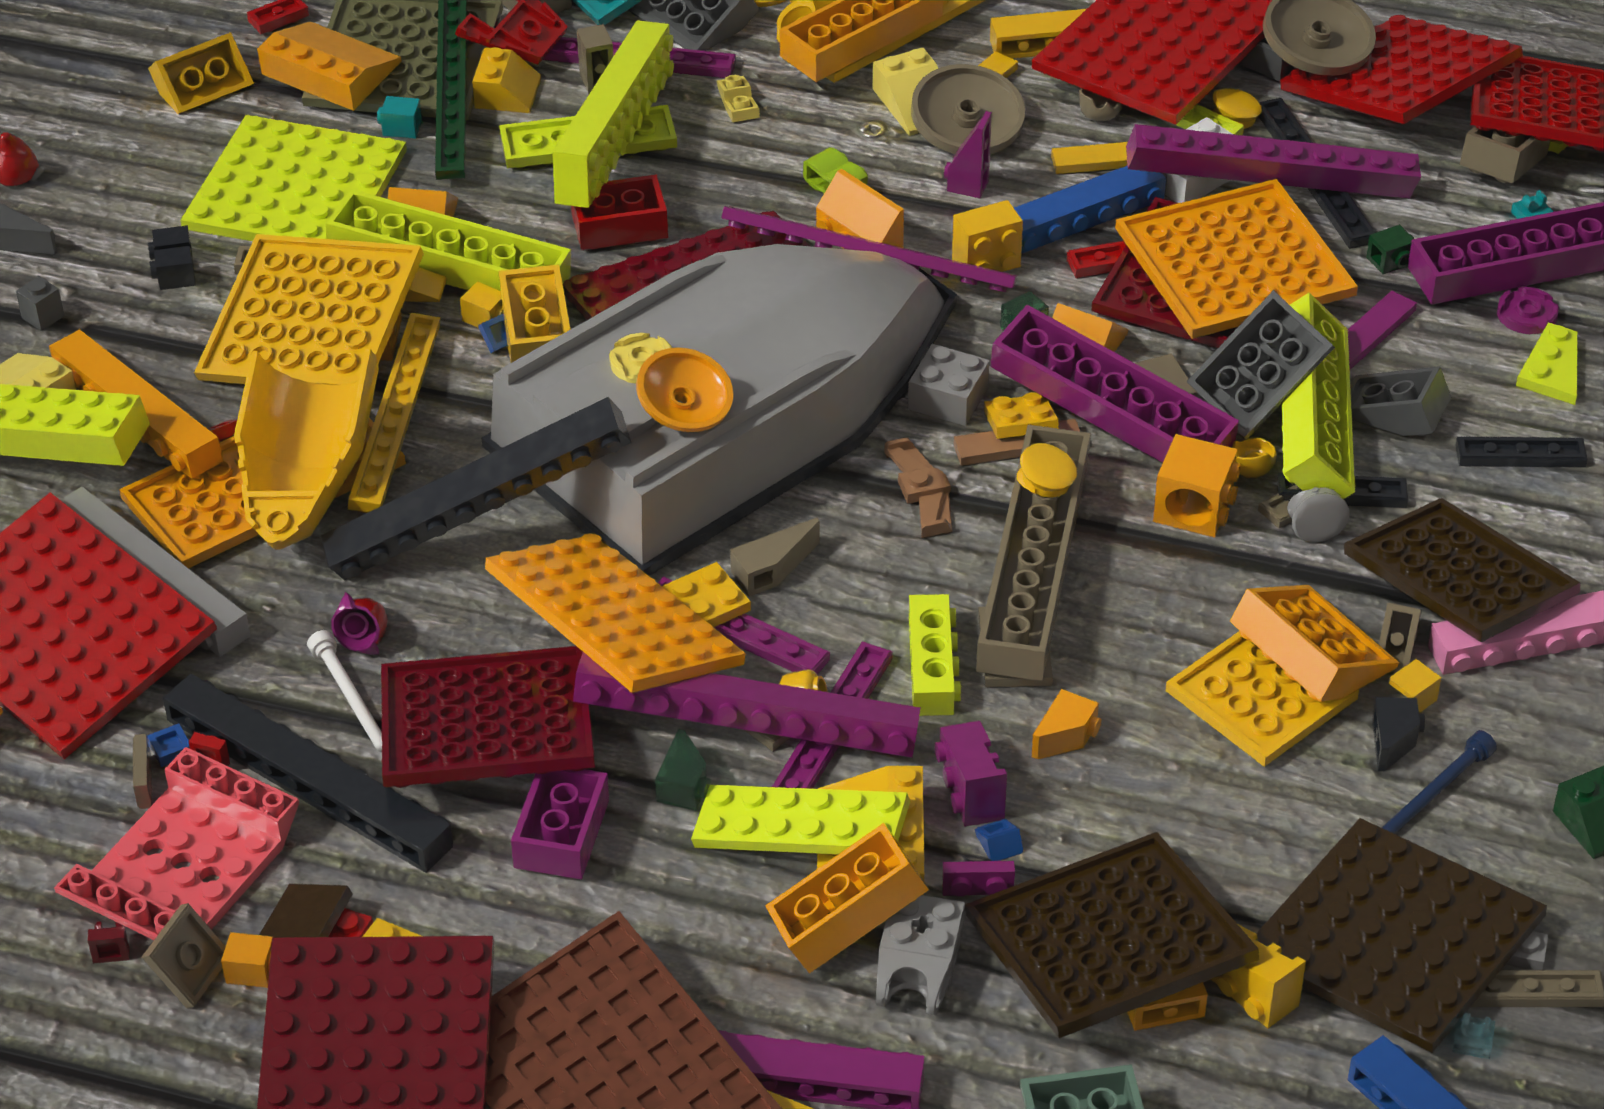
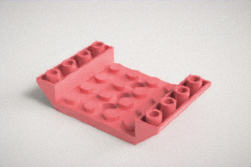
[54,747,299,940]

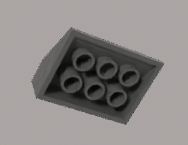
[628,0,760,51]
[1187,290,1335,440]

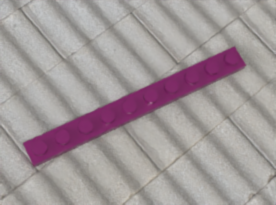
[721,206,1017,292]

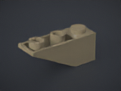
[730,517,820,597]

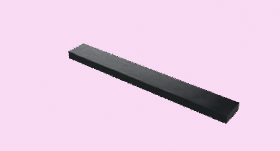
[1258,98,1376,249]

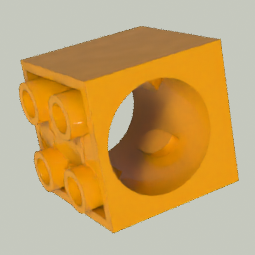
[1153,434,1241,538]

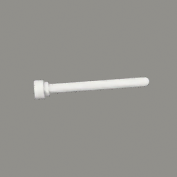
[307,630,382,751]

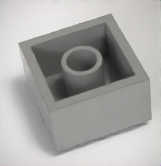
[908,344,990,426]

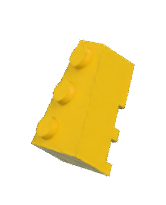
[1211,924,1306,1029]

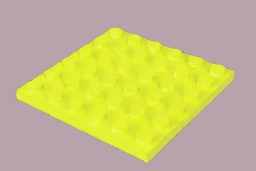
[180,115,407,241]

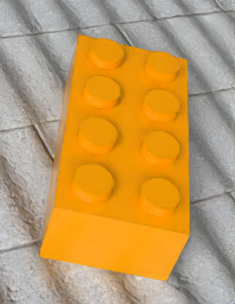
[765,823,929,974]

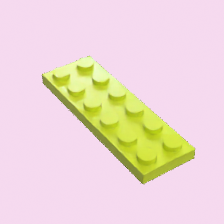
[499,105,677,169]
[691,785,910,854]

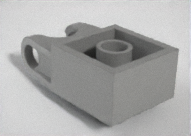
[876,895,965,1015]

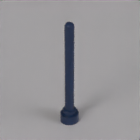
[1382,730,1497,834]

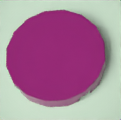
[1497,287,1559,335]

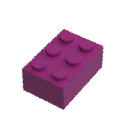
[511,769,609,880]

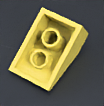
[873,47,938,136]
[0,353,76,390]

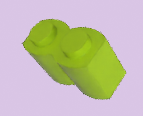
[803,147,868,194]

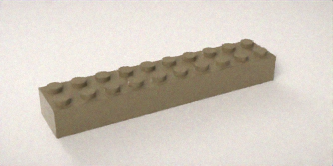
[976,425,1091,681]

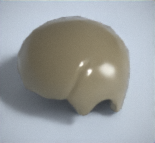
[1079,88,1123,121]

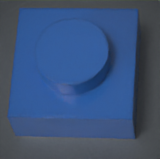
[478,314,508,353]
[147,723,190,767]

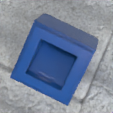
[975,819,1023,861]

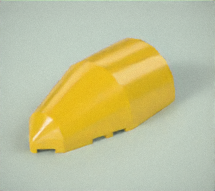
[234,348,379,550]

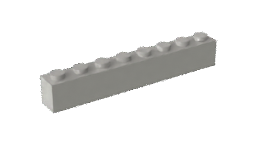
[61,487,250,657]

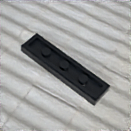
[1455,436,1588,468]
[1277,472,1408,508]

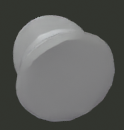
[1287,487,1350,542]

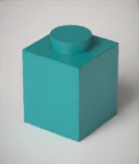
[377,96,422,139]

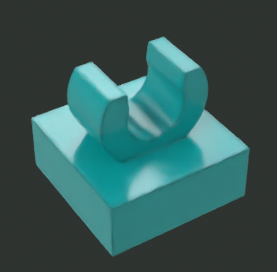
[1511,190,1554,219]

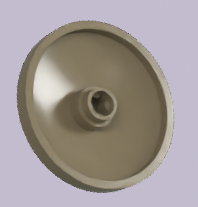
[1263,0,1376,76]
[911,64,1025,154]

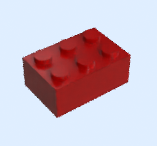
[571,174,668,250]

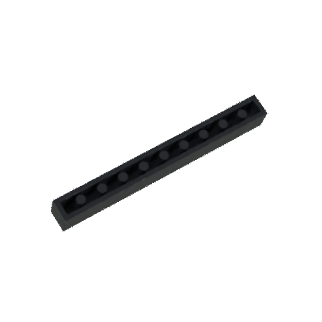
[321,397,632,580]
[163,674,453,873]

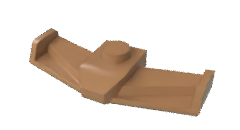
[884,438,952,538]

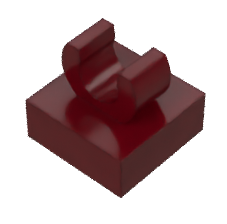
[87,921,130,964]

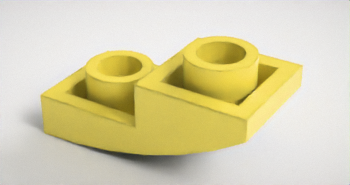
[717,75,760,122]

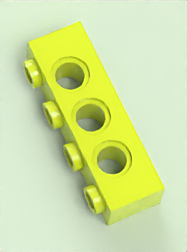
[908,594,961,716]

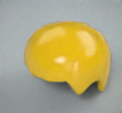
[1232,438,1277,478]

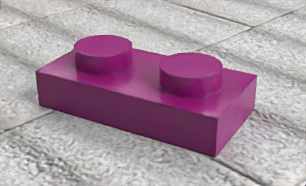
[942,861,1015,896]

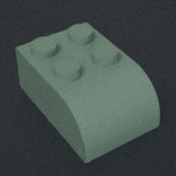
[1020,1064,1144,1109]

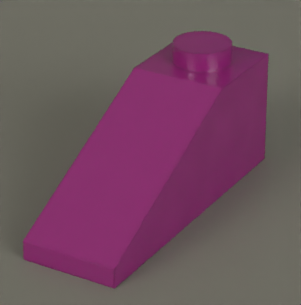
[944,111,992,199]

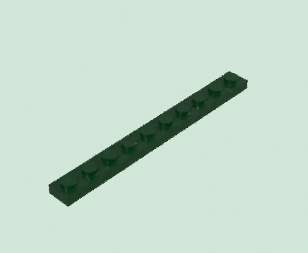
[435,0,467,180]

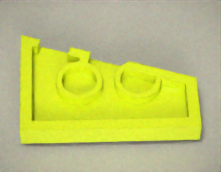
[1516,322,1578,405]

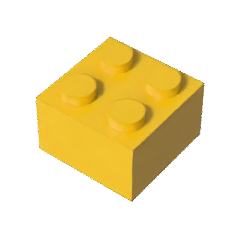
[952,200,1023,272]

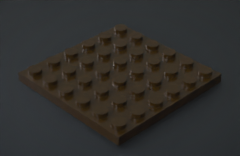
[1256,818,1547,1053]
[965,832,1260,1039]

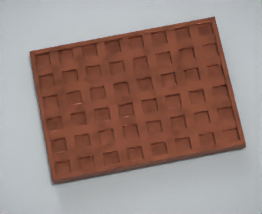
[486,911,782,1109]

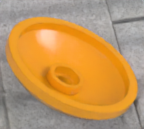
[636,348,733,432]

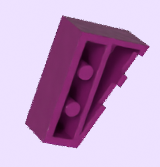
[934,721,1007,827]

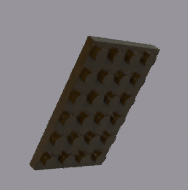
[1344,498,1581,642]

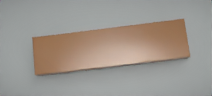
[953,419,1080,466]

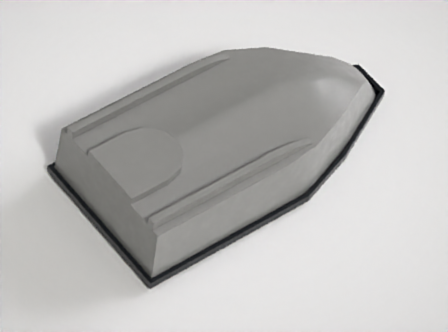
[481,244,957,576]

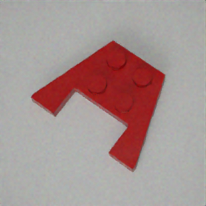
[455,0,568,65]

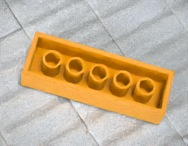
[780,0,943,82]

